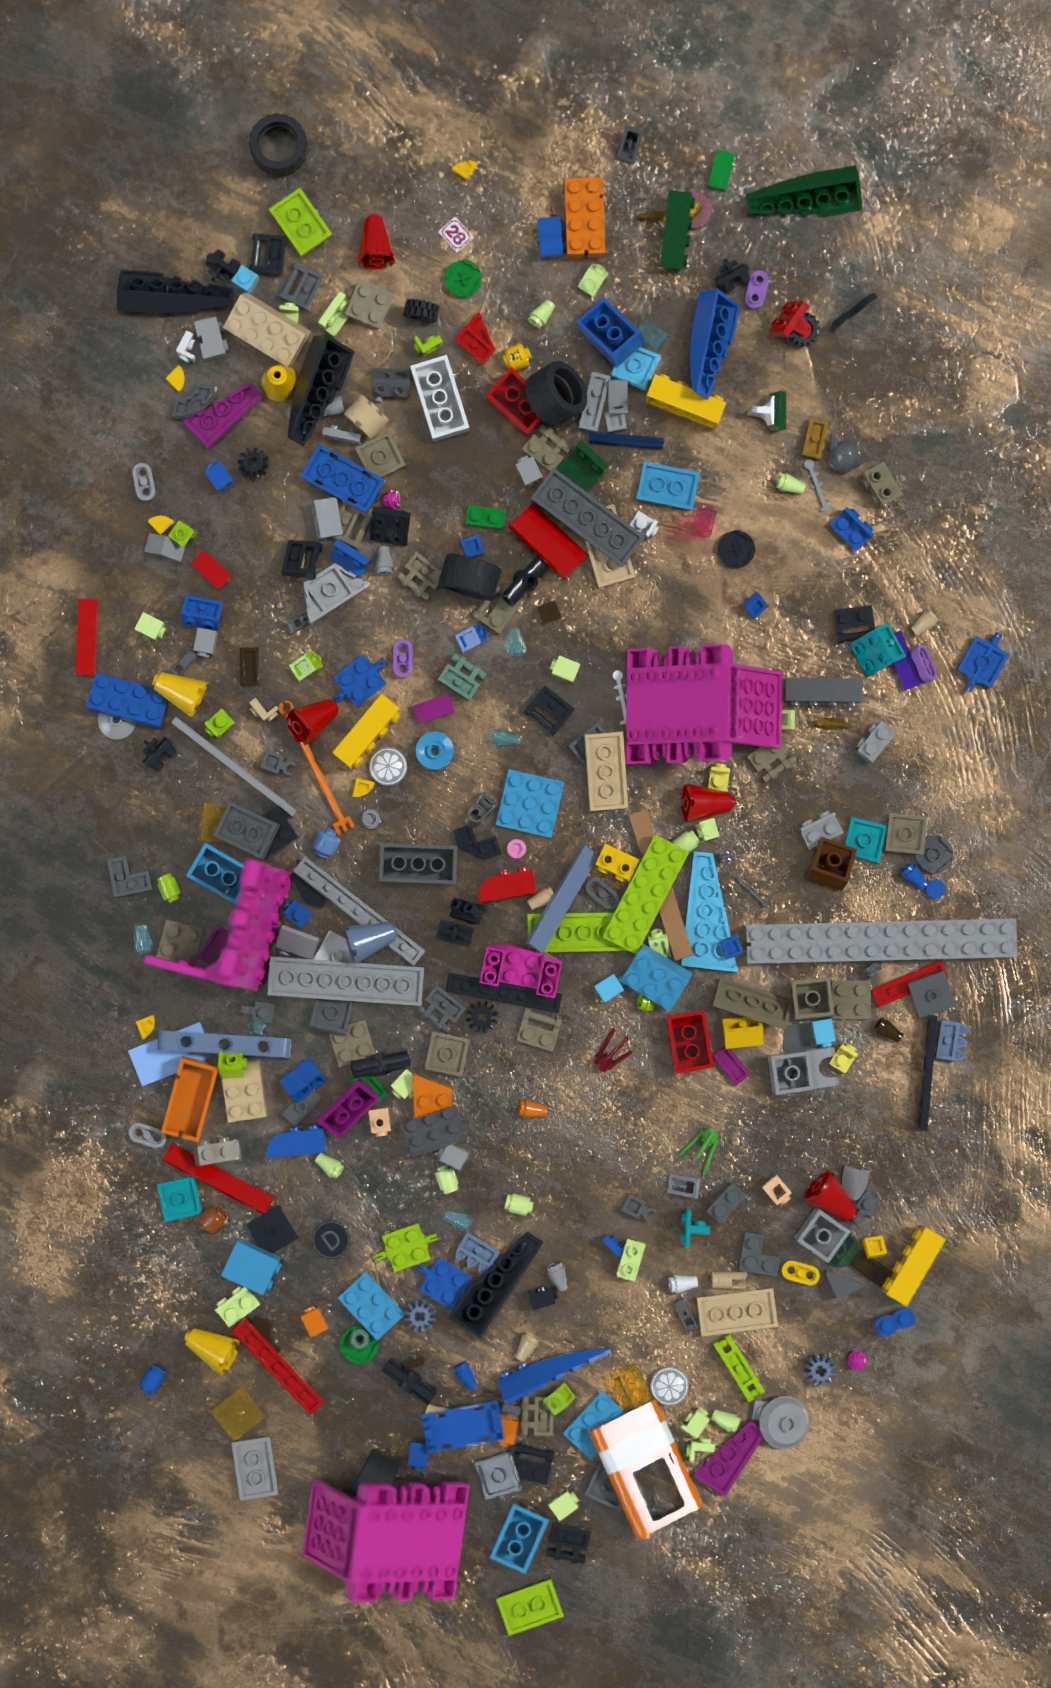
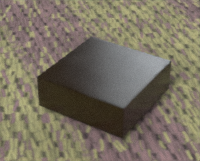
[537,600,562,625]
[404,1356,425,1369]

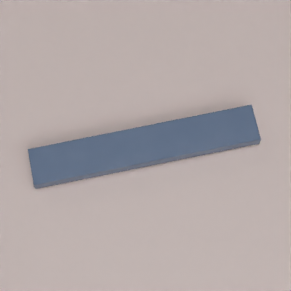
[526,845,599,953]

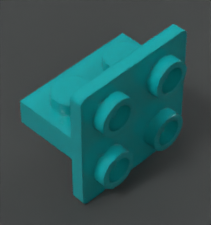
[680,1208,710,1249]

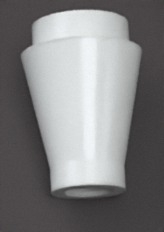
[668,1275,698,1294]

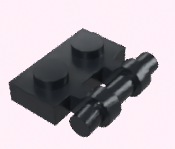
[546,1523,591,1564]

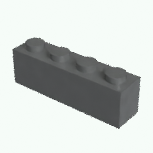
[784,678,863,707]

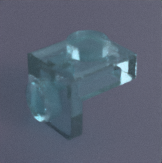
[638,318,670,351]

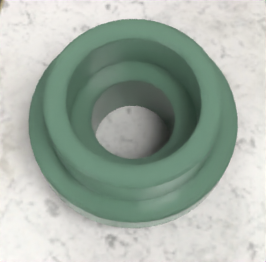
[350,1329,369,1349]

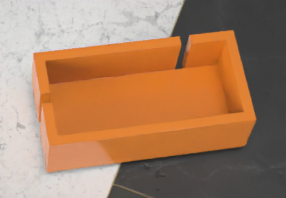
[564,177,605,259]
[161,1055,218,1142]

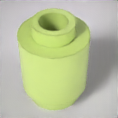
[672,830,700,852]
[435,1164,459,1194]
[504,1193,534,1216]

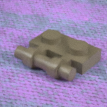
[522,424,572,472]
[397,552,442,601]
[747,739,797,783]
[518,1396,554,1436]

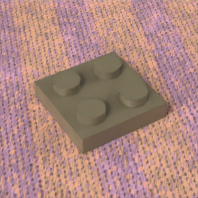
[344,279,393,330]
[355,431,406,478]
[885,813,929,855]
[156,920,204,965]
[832,981,871,1019]
[329,1020,376,1068]
[425,1031,470,1077]

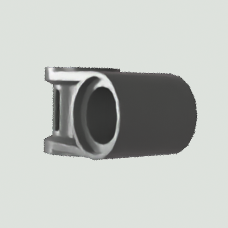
[464,791,499,828]

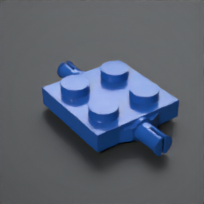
[957,632,1010,693]
[332,654,388,707]
[416,1257,472,1310]

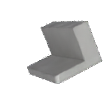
[311,497,343,541]

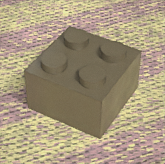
[792,977,834,1022]

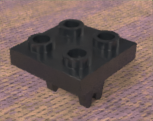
[369,507,411,546]

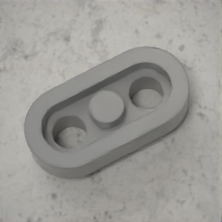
[132,463,156,502]
[129,1123,167,1148]

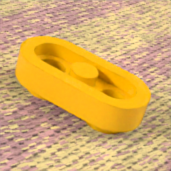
[781,1260,820,1285]

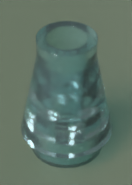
[508,628,527,658]
[492,728,521,747]
[134,925,154,955]
[443,1210,473,1232]

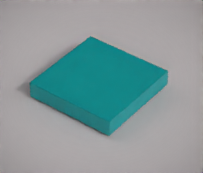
[844,817,888,863]
[157,1177,202,1222]

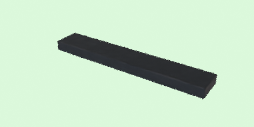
[445,973,562,1013]
[918,1015,938,1131]

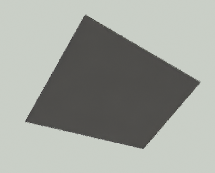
[783,1022,811,1052]

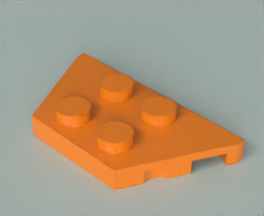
[412,1073,452,1119]

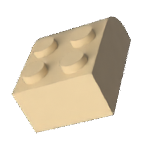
[222,1059,268,1123]

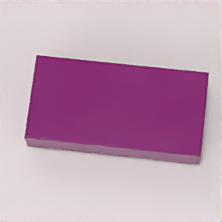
[413,694,455,724]
[197,925,230,965]
[712,1045,751,1086]

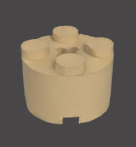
[344,394,389,439]

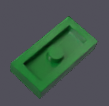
[466,505,506,530]

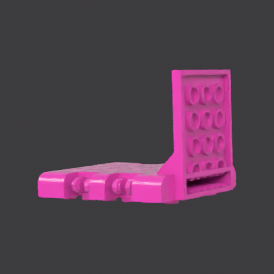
[625,644,782,765]
[144,859,293,991]
[302,1480,470,1603]

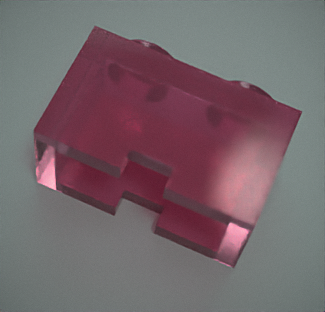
[691,505,717,538]

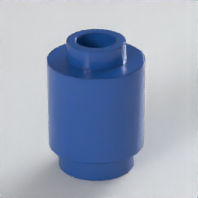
[139,1364,165,1395]

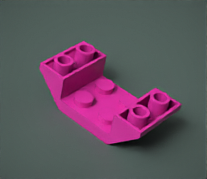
[479,944,563,998]

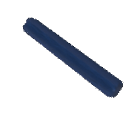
[589,432,664,449]

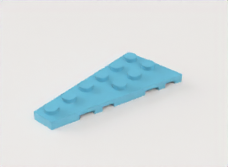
[681,851,738,972]

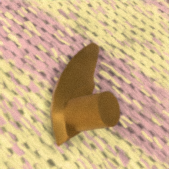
[636,210,667,227]
[814,718,850,729]

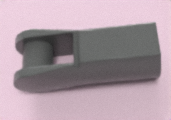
[284,612,321,635]
[168,649,198,676]
[673,1298,699,1334]

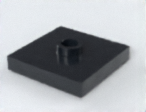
[246,1205,299,1254]

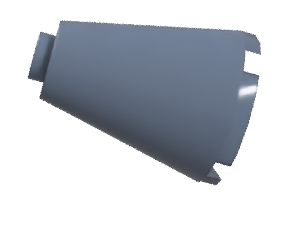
[343,922,398,964]

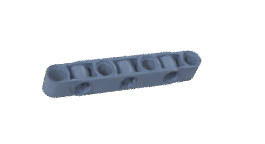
[157,1030,292,1058]

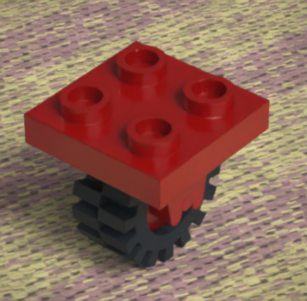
[769,301,821,347]

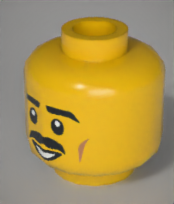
[502,344,532,371]

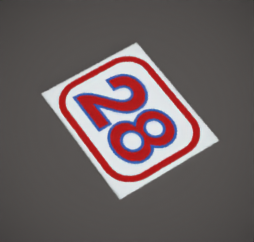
[438,217,474,252]

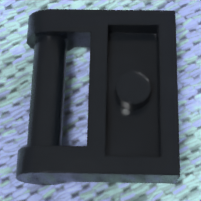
[249,233,287,275]
[281,540,323,580]
[834,605,875,644]
[524,685,575,736]
[513,1442,554,1485]

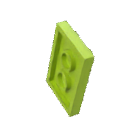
[269,188,333,257]
[496,1579,564,1636]

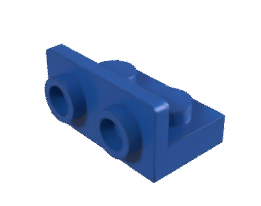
[829,507,874,552]
[329,539,371,577]
[181,595,223,631]

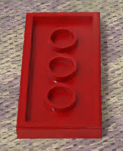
[508,503,588,580]

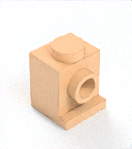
[369,1108,391,1137]
[761,1175,791,1205]

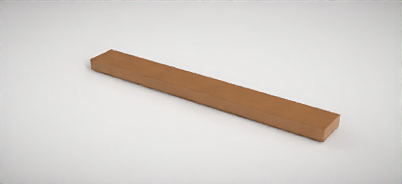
[629,809,694,961]

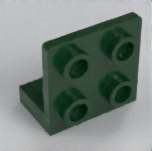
[556,439,609,492]

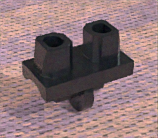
[205,249,241,282]
[714,258,750,293]
[142,736,176,772]
[449,898,487,925]
[436,920,474,947]

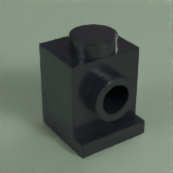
[528,1286,558,1311]

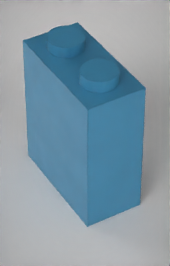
[221,1238,282,1295]

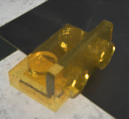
[610,1364,653,1411]

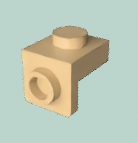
[249,698,279,722]

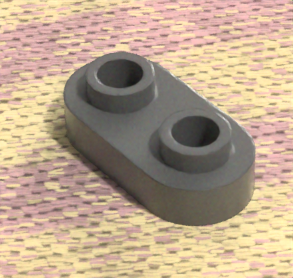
[586,878,620,910]

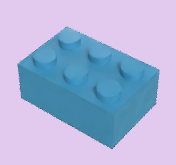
[621,943,693,1011]

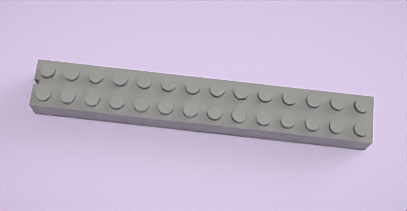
[745,919,1017,964]

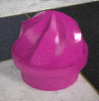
[382,490,401,509]
[848,1351,867,1370]

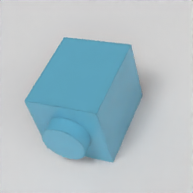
[232,265,260,294]
[594,974,625,1003]
[811,1018,836,1048]

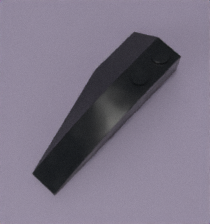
[117,270,233,313]
[287,334,355,446]
[448,1232,543,1342]

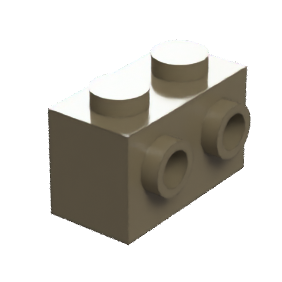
[862,461,903,508]
[192,1137,237,1166]

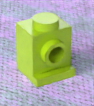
[218,1052,248,1078]

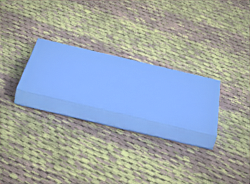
[128,1022,214,1086]

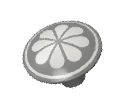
[369,747,407,786]
[650,1367,689,1406]

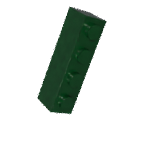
[660,190,695,270]

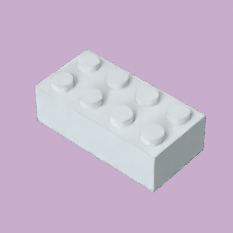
[410,355,470,442]

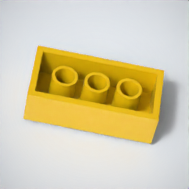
[645,374,727,430]
[332,694,401,770]
[882,1225,946,1306]

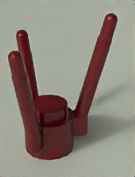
[594,1028,633,1072]

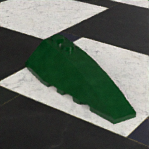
[746,165,863,216]

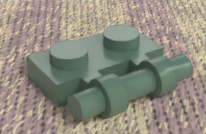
[438,653,487,701]

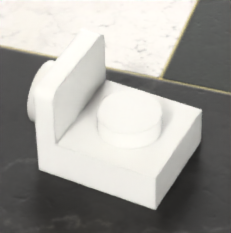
[176,330,196,363]
[630,511,659,540]

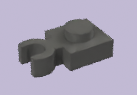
[260,749,296,776]
[621,1193,657,1222]

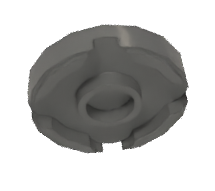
[915,835,953,874]

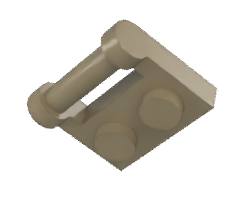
[334,502,372,550]
[472,586,521,635]
[516,1008,563,1052]

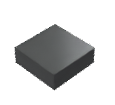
[498,1401,521,1415]

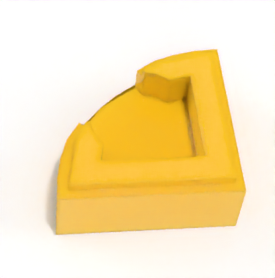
[452,161,478,181]
[165,365,185,393]
[148,516,175,535]
[352,778,375,797]
[136,1015,155,1040]

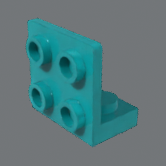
[850,623,906,677]

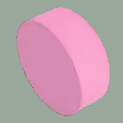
[507,839,526,859]

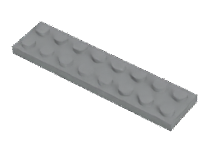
[267,956,424,1006]

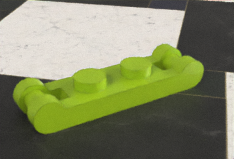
[713,1333,766,1403]

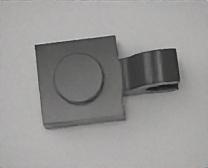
[240,1002,275,1024]
[852,1191,882,1225]

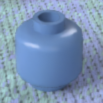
[312,828,340,858]

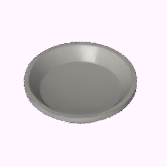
[759,1396,810,1449]

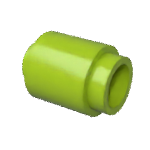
[157,873,182,903]

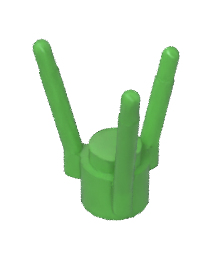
[679,1127,720,1176]

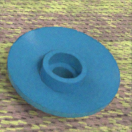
[416,731,454,770]

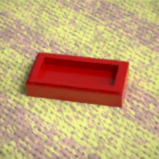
[191,550,232,590]

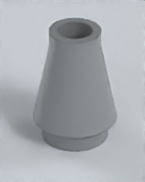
[375,546,394,576]
[546,1262,568,1292]

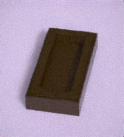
[240,647,260,686]
[850,1249,892,1288]

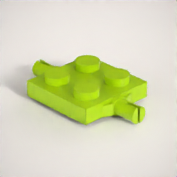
[374,1222,439,1272]

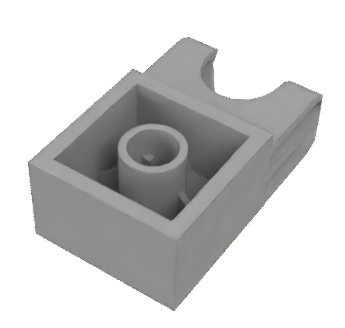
[767,1046,839,1095]

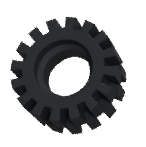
[403,299,439,323]

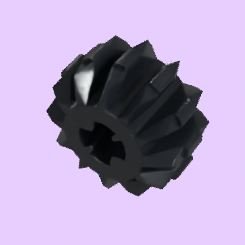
[237,447,270,480]
[466,1001,498,1033]

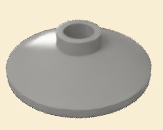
[98,713,136,740]

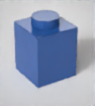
[205,461,234,493]
[408,1440,429,1471]

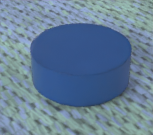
[926,879,945,899]

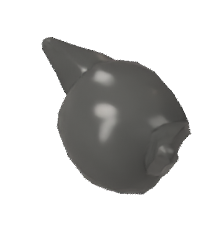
[829,433,872,474]

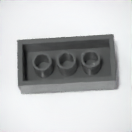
[379,843,458,885]

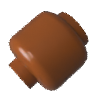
[199,1206,228,1234]

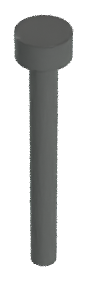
[736,877,769,908]

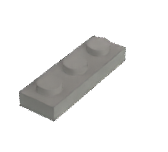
[579,372,610,432]

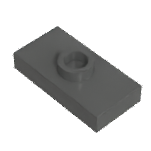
[282,1090,322,1127]

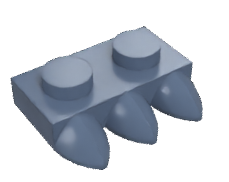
[935,1020,970,1061]
[456,1232,500,1275]

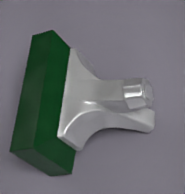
[747,391,786,432]

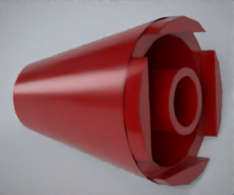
[357,214,395,270]
[285,699,339,745]
[681,784,735,822]
[804,1170,857,1222]

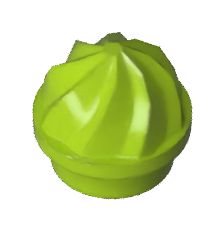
[637,994,656,1012]

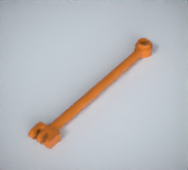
[279,701,355,836]

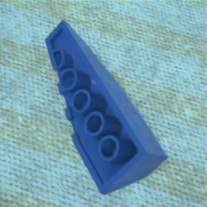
[690,288,740,400]
[497,1347,612,1404]

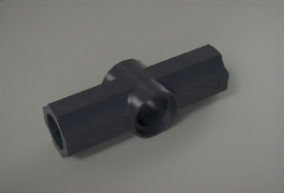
[501,555,549,607]
[350,1050,411,1078]
[381,1357,438,1405]

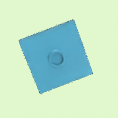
[611,347,661,391]

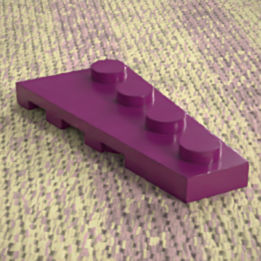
[182,382,264,449]
[693,1420,763,1497]

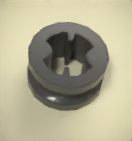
[716,850,735,863]
[863,961,882,979]

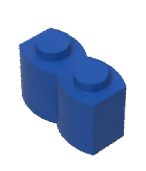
[537,217,567,259]
[280,1058,326,1103]
[873,1306,916,1336]

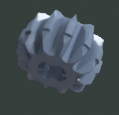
[404,1300,436,1332]
[804,1354,837,1387]

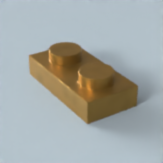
[801,418,829,460]

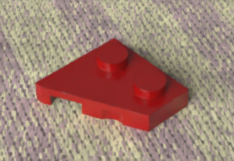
[454,312,496,365]

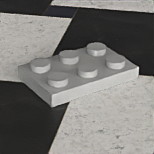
[232,1436,279,1501]

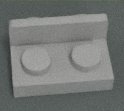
[799,810,844,850]

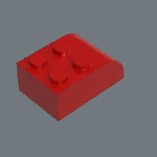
[485,367,541,434]
[479,867,537,904]
[666,1010,714,1074]

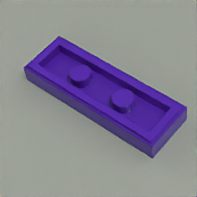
[893,631,923,691]

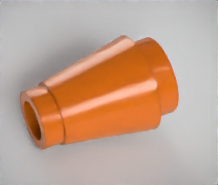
[518,1099,547,1118]

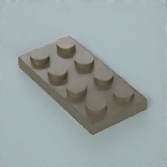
[712,977,793,1030]

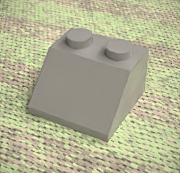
[276,925,320,959]
[794,1207,851,1263]

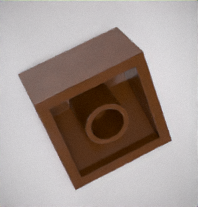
[806,837,857,891]

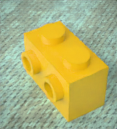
[595,844,640,883]
[722,1017,764,1049]

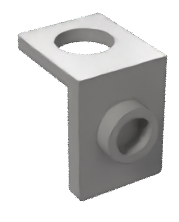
[608,380,628,413]

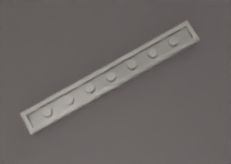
[171,717,298,817]
[293,856,425,966]

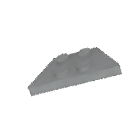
[303,563,371,625]

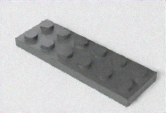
[531,468,645,567]

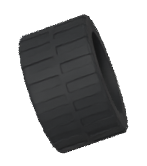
[249,113,308,177]
[525,361,587,426]
[438,553,502,601]
[348,1448,401,1498]

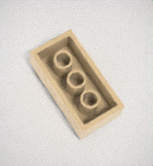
[223,292,311,367]

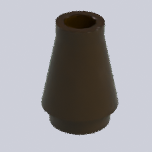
[874,1017,904,1043]

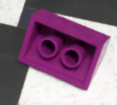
[316,1077,381,1139]

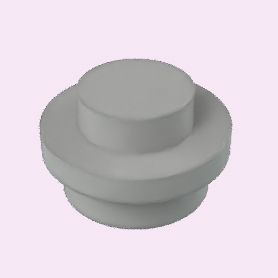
[361,810,380,829]

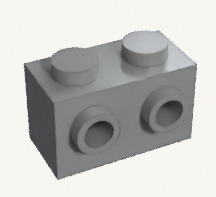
[856,721,897,764]

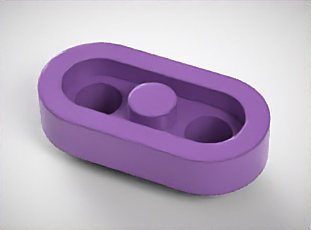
[745,271,769,309]
[393,639,413,678]
[911,644,937,683]

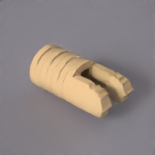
[711,1271,747,1289]

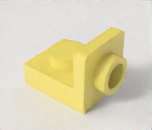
[708,763,730,792]
[828,1043,858,1074]

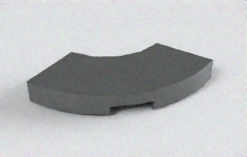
[171,384,217,420]

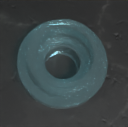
[248,1021,268,1036]

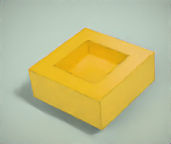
[863,1235,887,1259]

